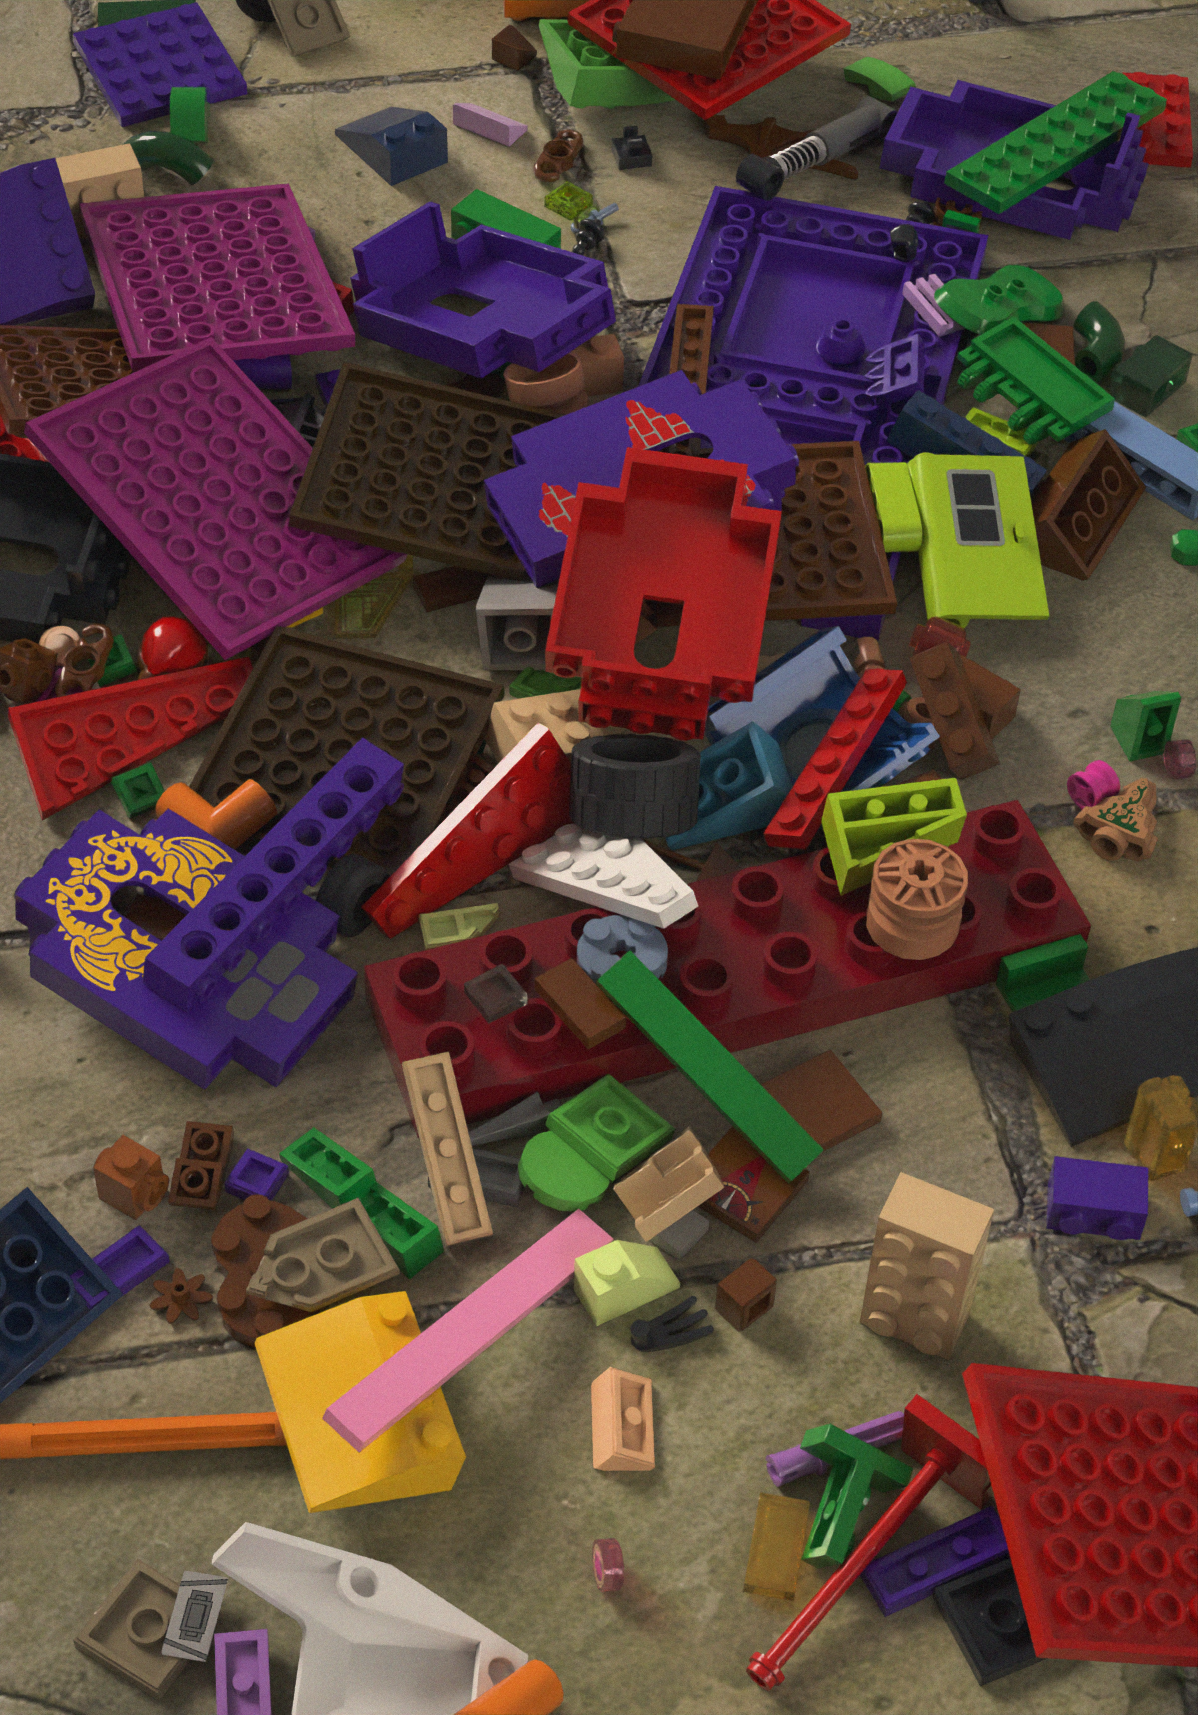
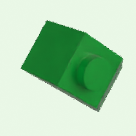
[1110,691,1182,762]

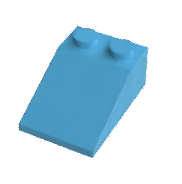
[665,721,793,850]

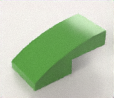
[843,57,916,101]

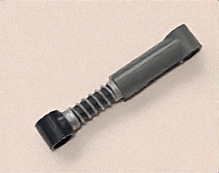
[736,96,898,201]

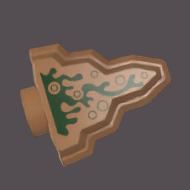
[1073,778,1158,862]

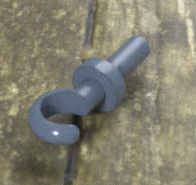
[570,203,619,235]

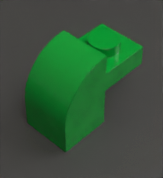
[170,87,210,143]

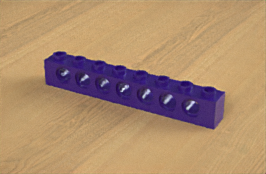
[143,737,404,1012]

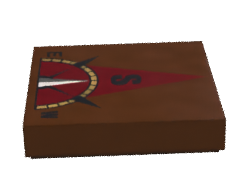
[697,1126,810,1243]

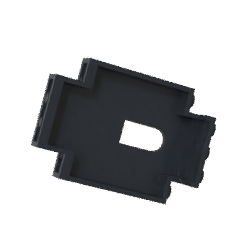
[0,453,130,644]

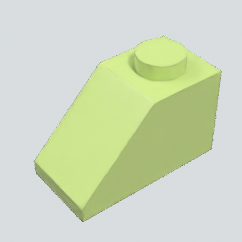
[574,1240,680,1326]

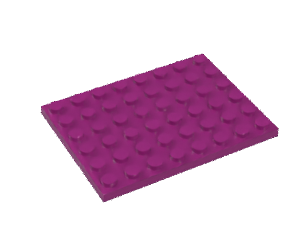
[79,183,355,371]
[24,337,407,660]

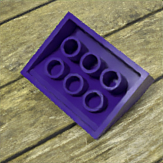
[0,158,95,326]

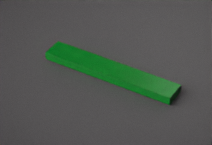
[596,950,824,1184]

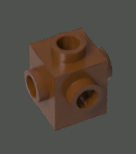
[0,638,58,702]

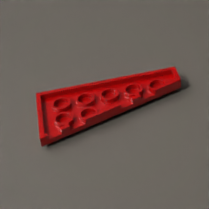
[8,657,253,821]
[361,723,573,939]

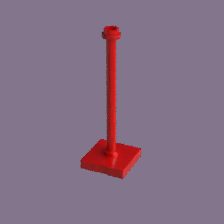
[746,1394,993,1691]

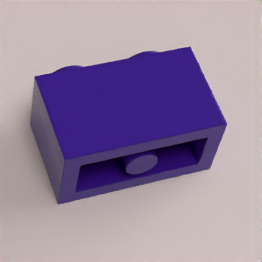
[1046,1156,1148,1240]

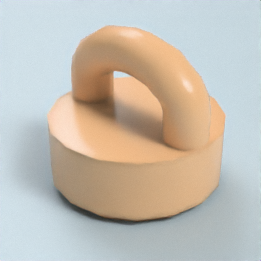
[39,626,80,666]

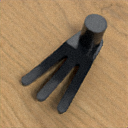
[630,1296,714,1353]

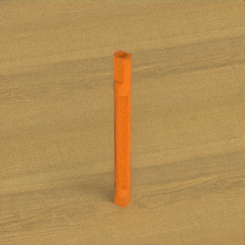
[0,1411,287,1460]

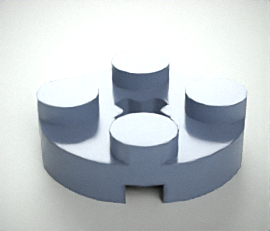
[577,915,668,994]

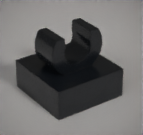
[611,126,652,170]

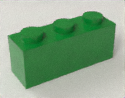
[451,189,561,249]

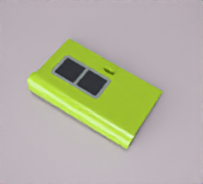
[907,452,1049,635]

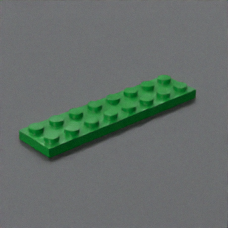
[944,71,1167,214]

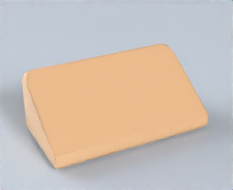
[591,1367,655,1471]

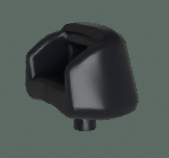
[890,224,918,262]

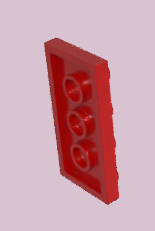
[1122,72,1193,168]

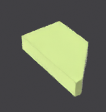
[418,903,499,950]

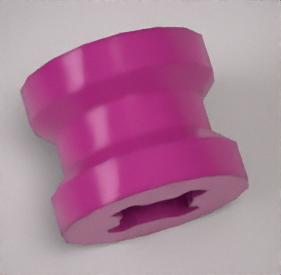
[1067,760,1120,810]

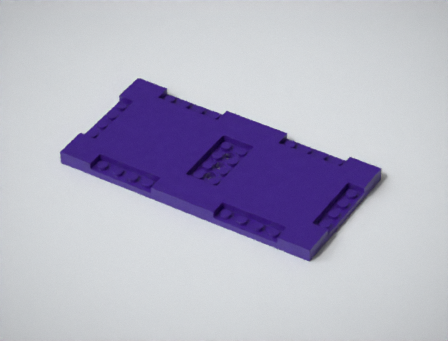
[638,186,989,641]

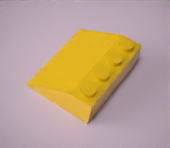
[255,1291,466,1513]

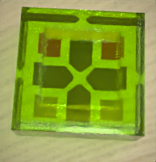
[544,181,593,221]

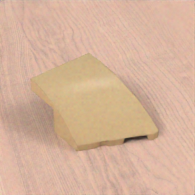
[613,1125,724,1242]

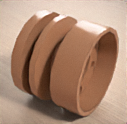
[503,352,589,415]
[866,839,968,960]

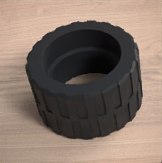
[569,734,701,839]

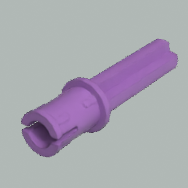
[766,1411,904,1487]

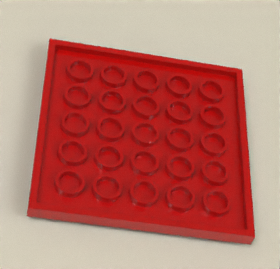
[568,0,851,120]
[962,1363,1198,1667]

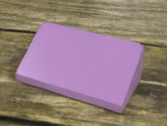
[453,103,528,147]

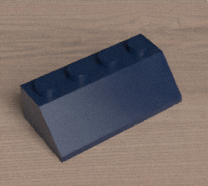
[886,390,1048,498]

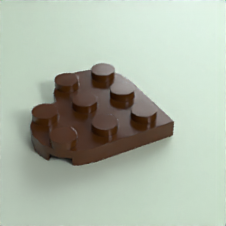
[211,1194,330,1348]

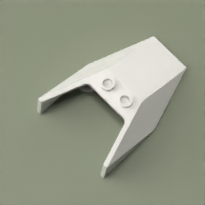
[212,1522,528,1715]

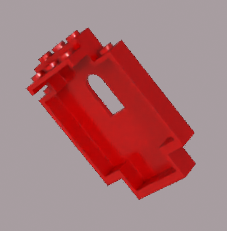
[545,447,782,741]

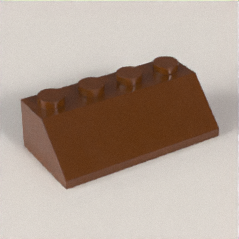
[1013,429,1146,581]

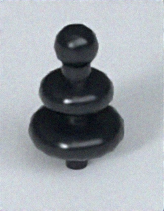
[906,201,935,224]
[572,219,605,255]

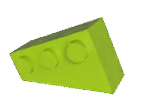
[821,778,967,896]

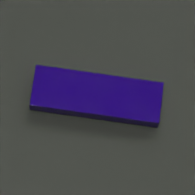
[860,1506,1010,1617]

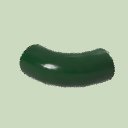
[122,131,214,185]
[1073,301,1126,383]

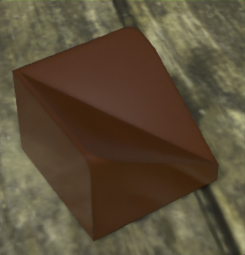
[492,25,537,71]
[715,1258,777,1332]

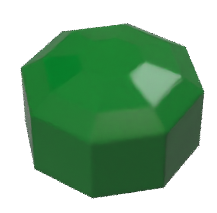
[1170,529,1198,566]

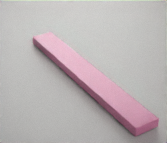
[322,1209,613,1453]

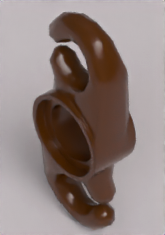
[533,129,584,182]
[55,623,114,697]

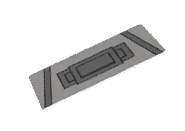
[161,1571,228,1662]

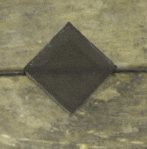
[464,964,527,1024]

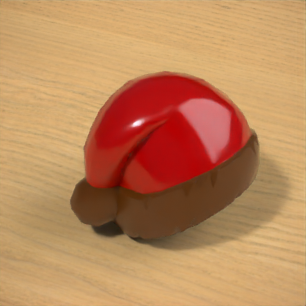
[135,616,208,680]

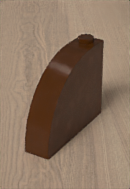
[612,0,758,80]

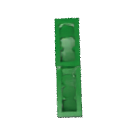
[279,1127,444,1279]

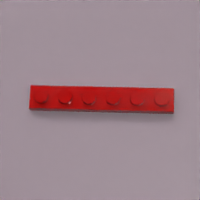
[763,668,907,849]

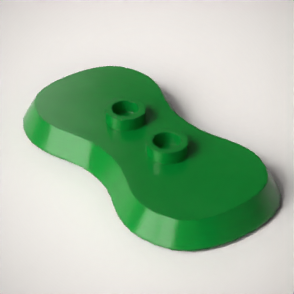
[934,265,1064,335]

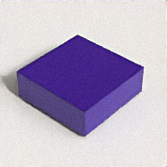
[224,1148,289,1201]

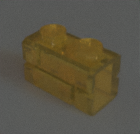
[1124,1075,1198,1181]

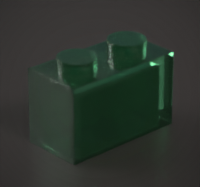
[1110,335,1193,417]

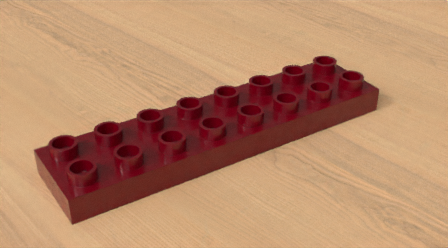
[364,800,1091,1138]

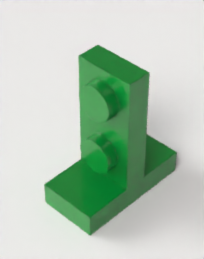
[800,1423,914,1568]

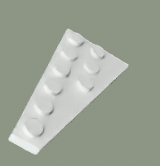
[509,823,698,928]

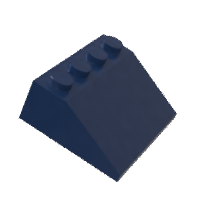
[0,1187,124,1403]

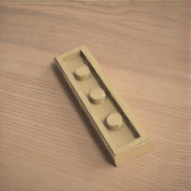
[402,1052,493,1247]

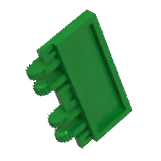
[957,316,1115,445]

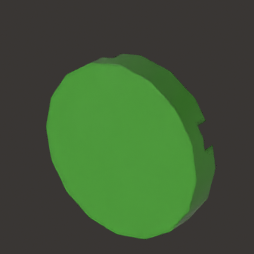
[518,1131,610,1212]

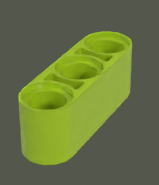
[865,462,922,552]

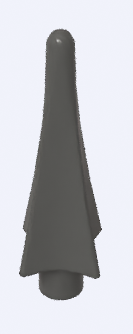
[468,1092,562,1146]

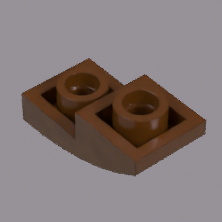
[168,1121,235,1210]

